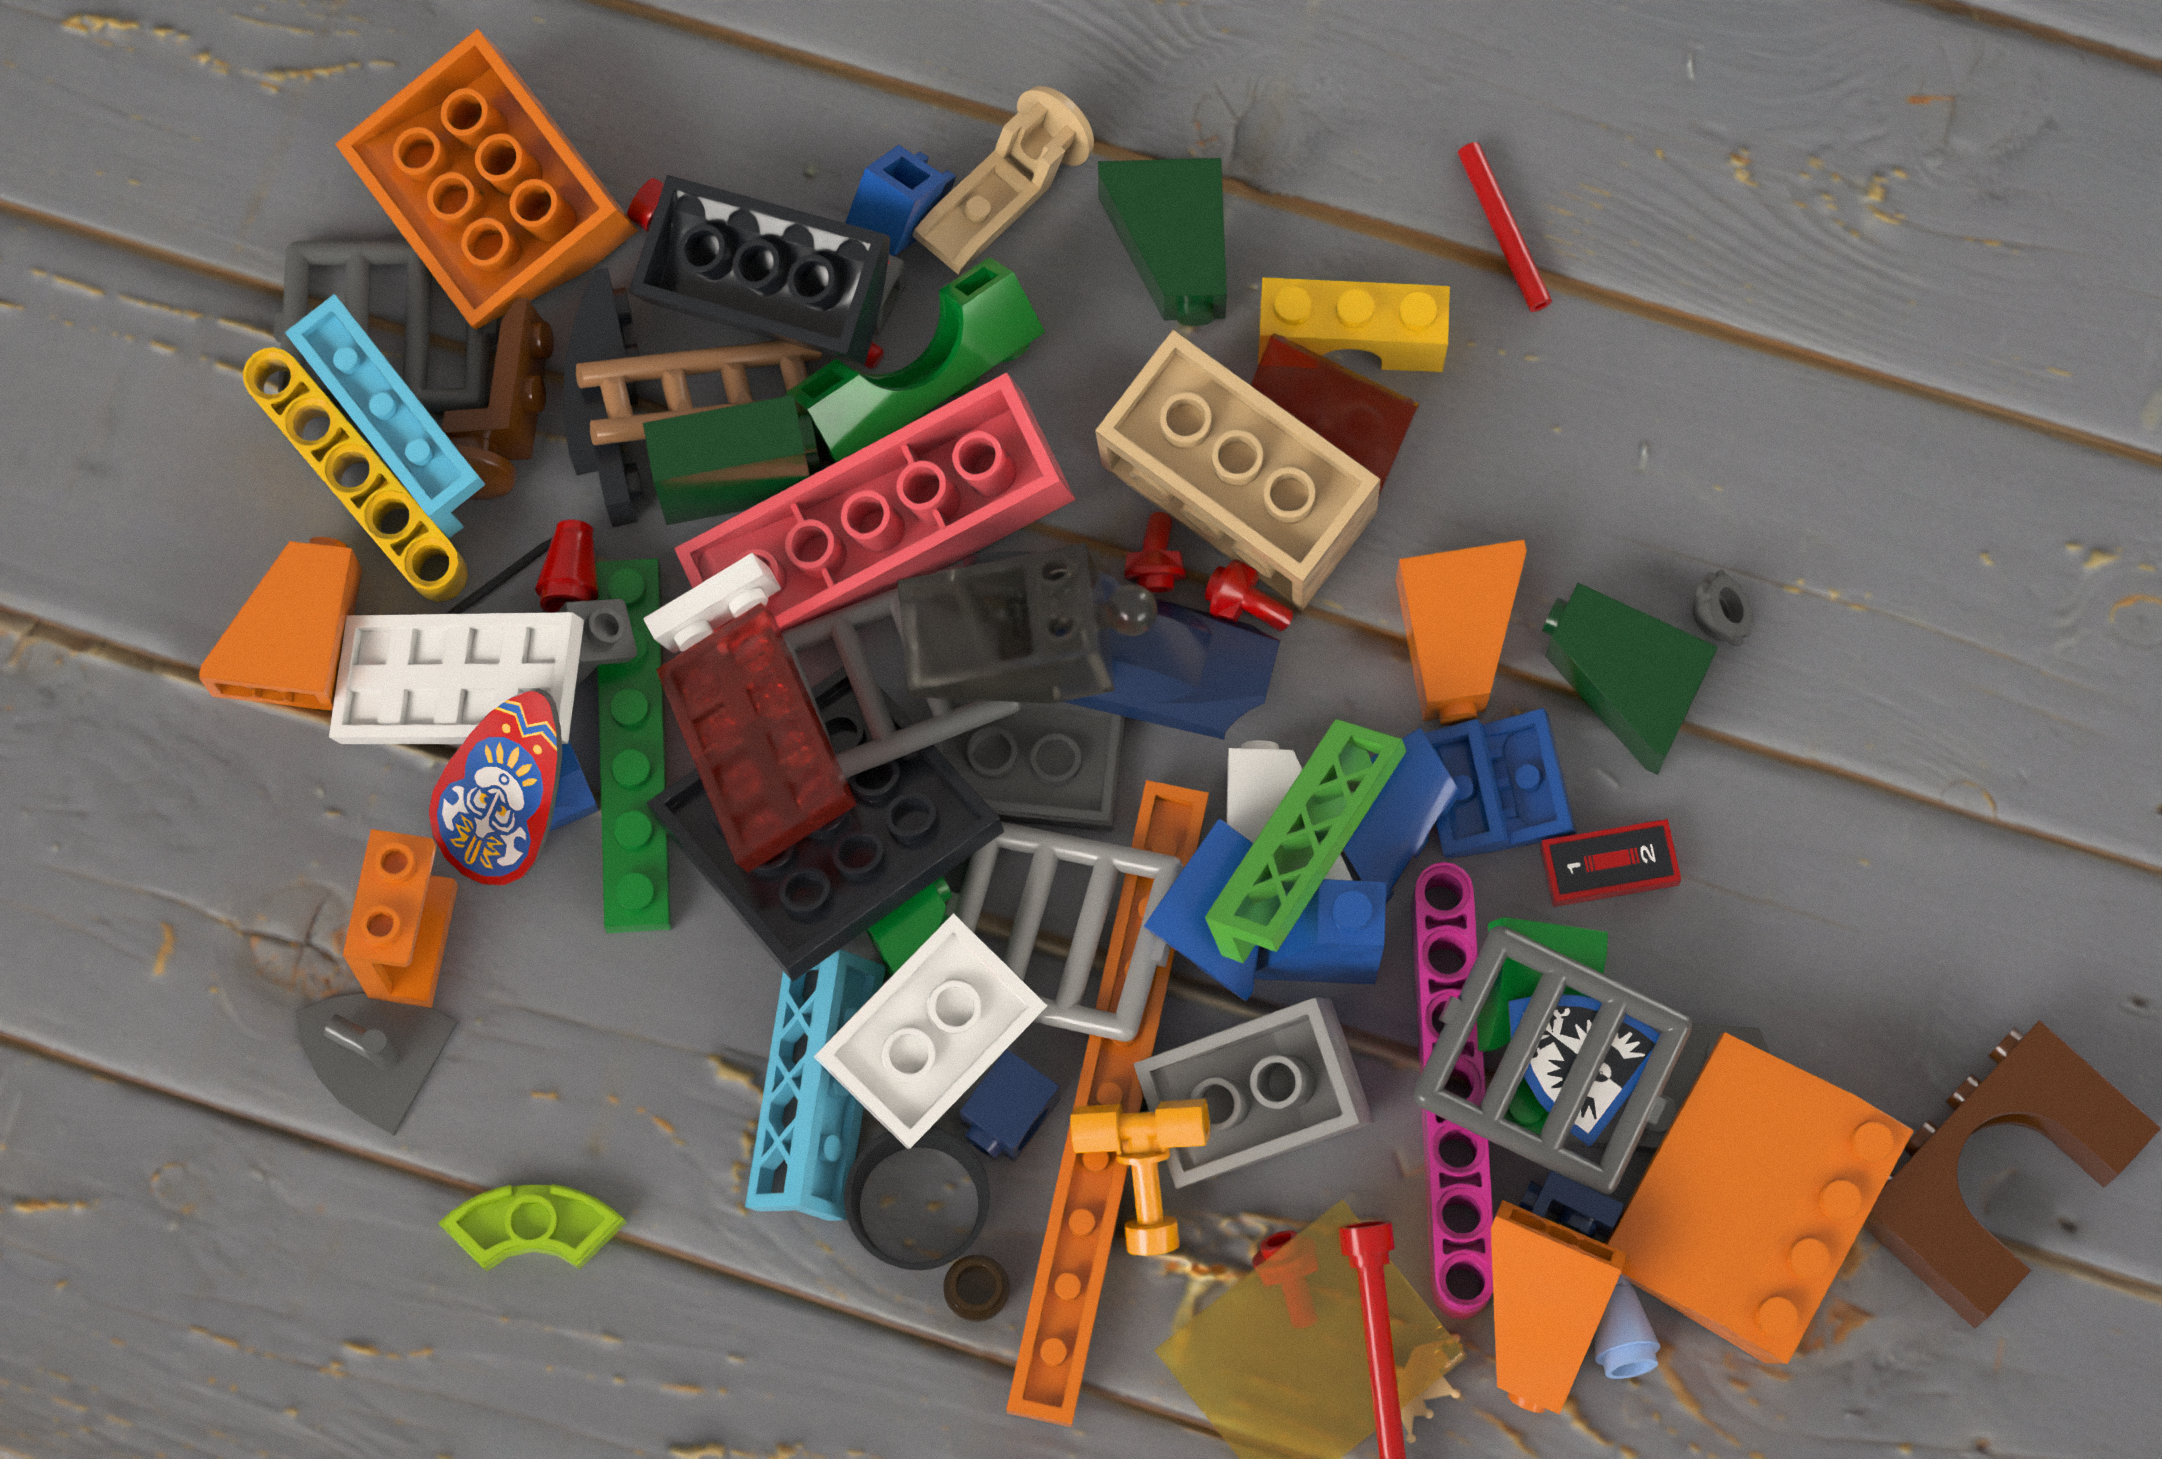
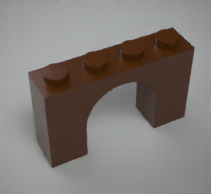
[1863,1020,2161,1329]

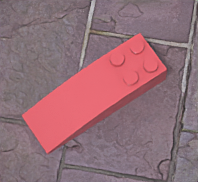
[674,373,1076,659]

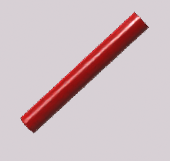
[1457,142,1552,312]

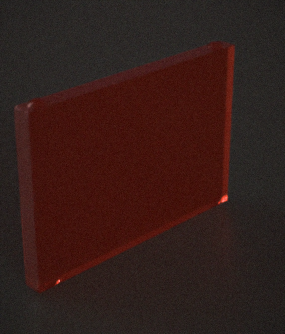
[1251,333,1420,499]

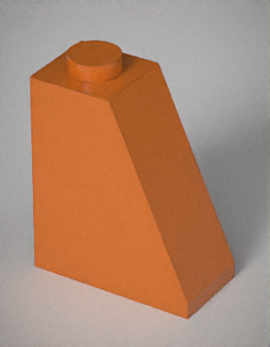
[199,537,363,711]
[1395,540,1527,726]
[1491,1200,1626,1415]

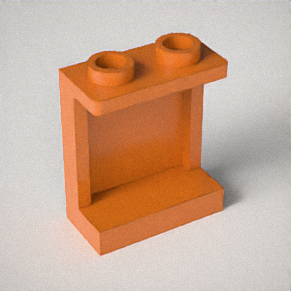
[342,829,458,1008]

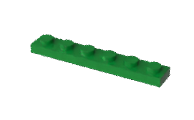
[595,558,671,934]

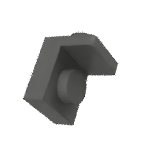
[557,599,637,688]

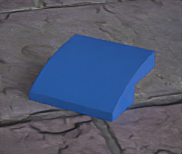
[1425,708,1577,859]

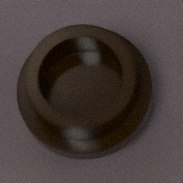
[943,1255,1010,1322]

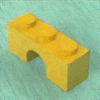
[1257,277,1450,372]

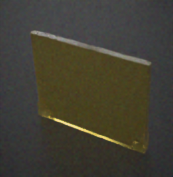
[1154,1199,1467,1459]

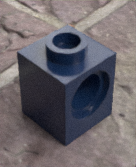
[960,1049,1061,1162]

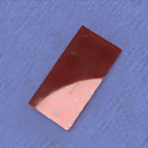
[656,602,857,872]

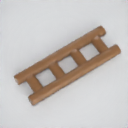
[576,340,822,445]

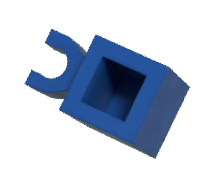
[845,144,957,256]

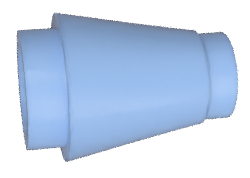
[1594,1276,1661,1379]

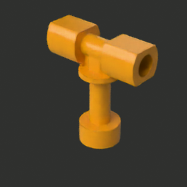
[1070,1098,1210,1256]

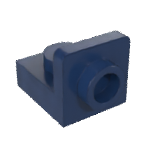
[1519,1171,1624,1239]

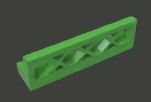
[1205,719,1407,963]

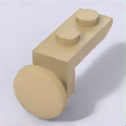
[912,86,1094,275]

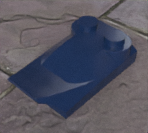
[1038,571,1281,740]

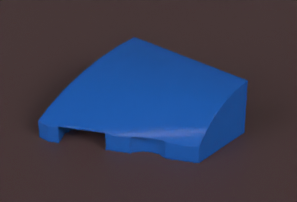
[1343,727,1461,903]
[1144,818,1259,1002]

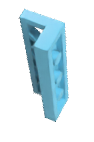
[285,294,485,538]
[745,949,885,1221]

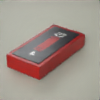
[1540,819,1682,907]

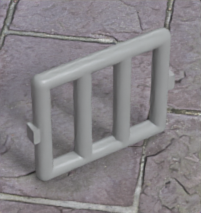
[946,822,1184,1042]

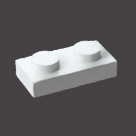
[643,553,781,654]

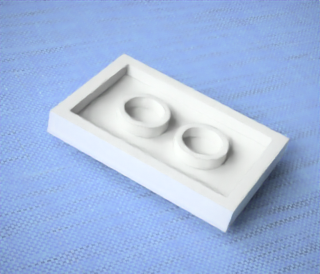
[813,913,1047,1149]

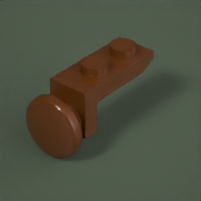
[442,298,554,500]

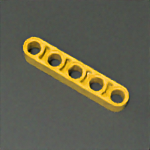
[243,347,468,602]

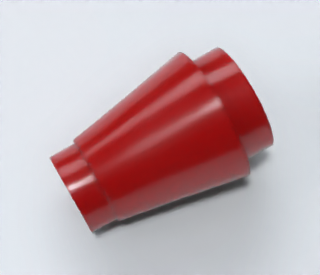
[535,519,598,613]

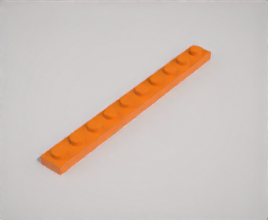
[1006,780,1209,1427]

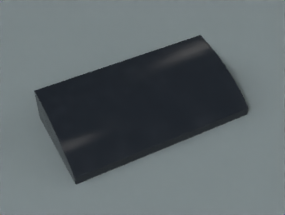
[628,175,890,365]

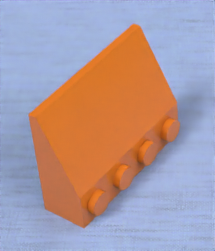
[335,28,639,330]
[1605,1032,1914,1364]

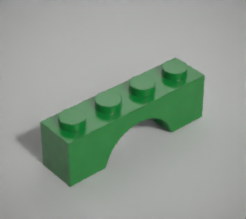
[785,257,1045,463]

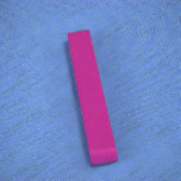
[1411,862,1493,1320]

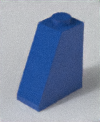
[1255,879,1386,985]

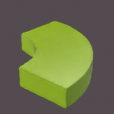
[438,1184,627,1272]

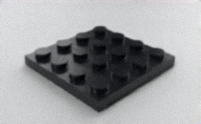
[647,666,1004,982]

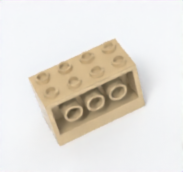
[1095,330,1380,612]

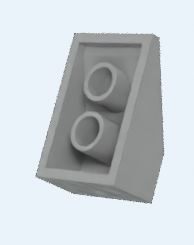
[1133,997,1375,1189]

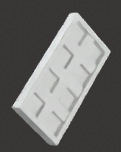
[329,612,584,744]

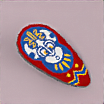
[429,688,562,885]

